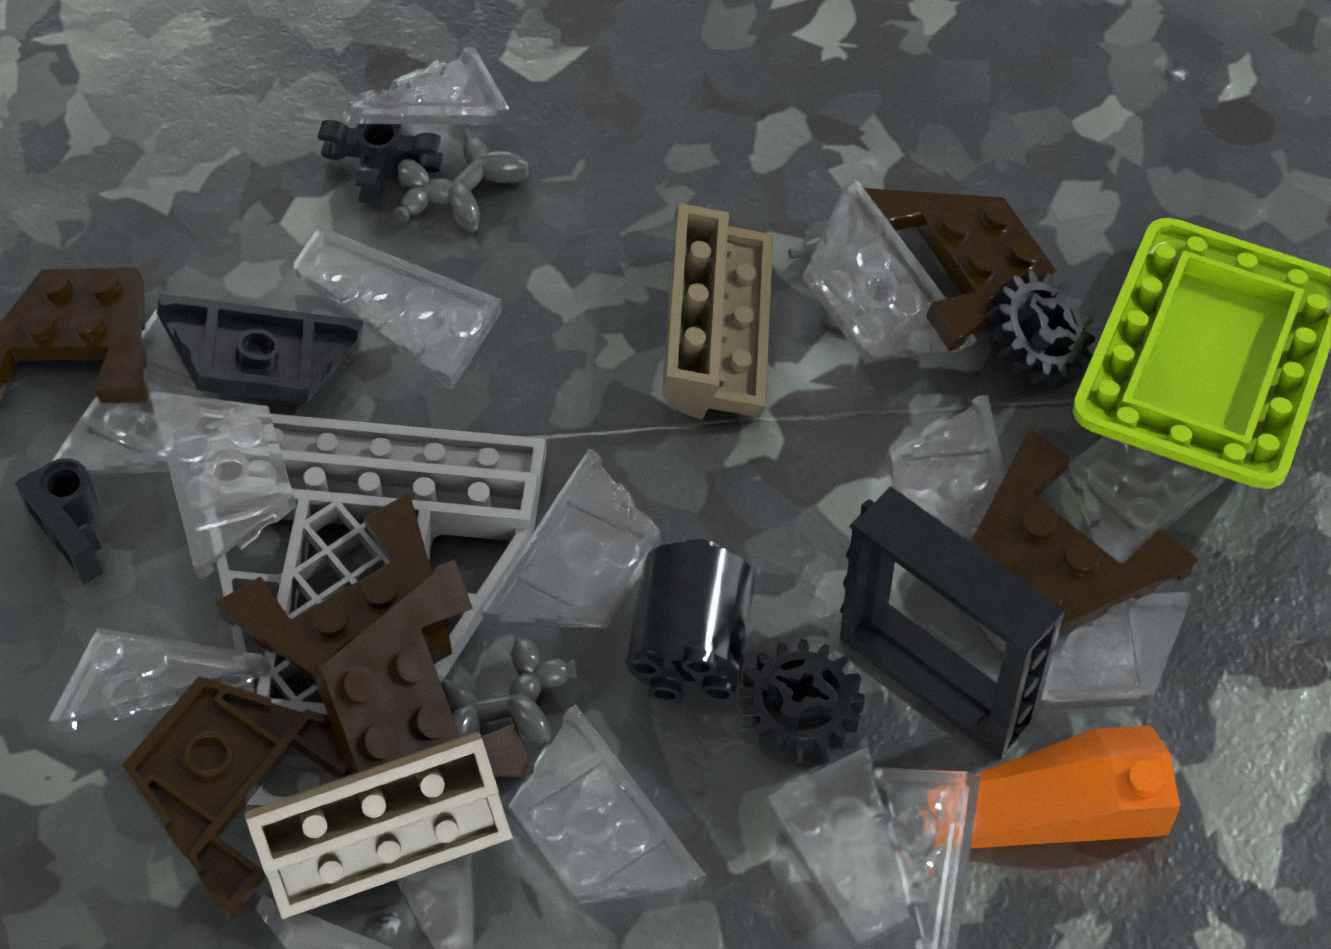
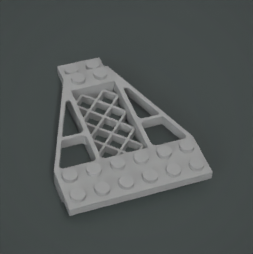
[200,409,547,811]

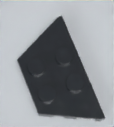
[157,293,364,404]

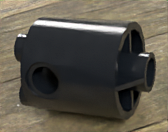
[626,539,755,703]

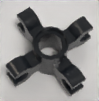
[318,89,443,205]

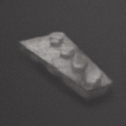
[293,226,502,389]

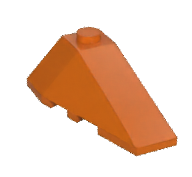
[928,725,1180,851]

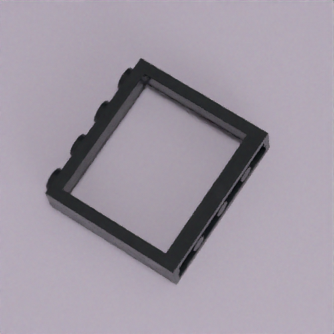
[839,486,1065,760]

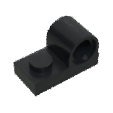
[15,458,103,585]

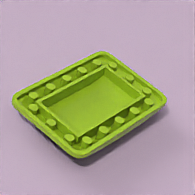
[1072,218,1331,489]

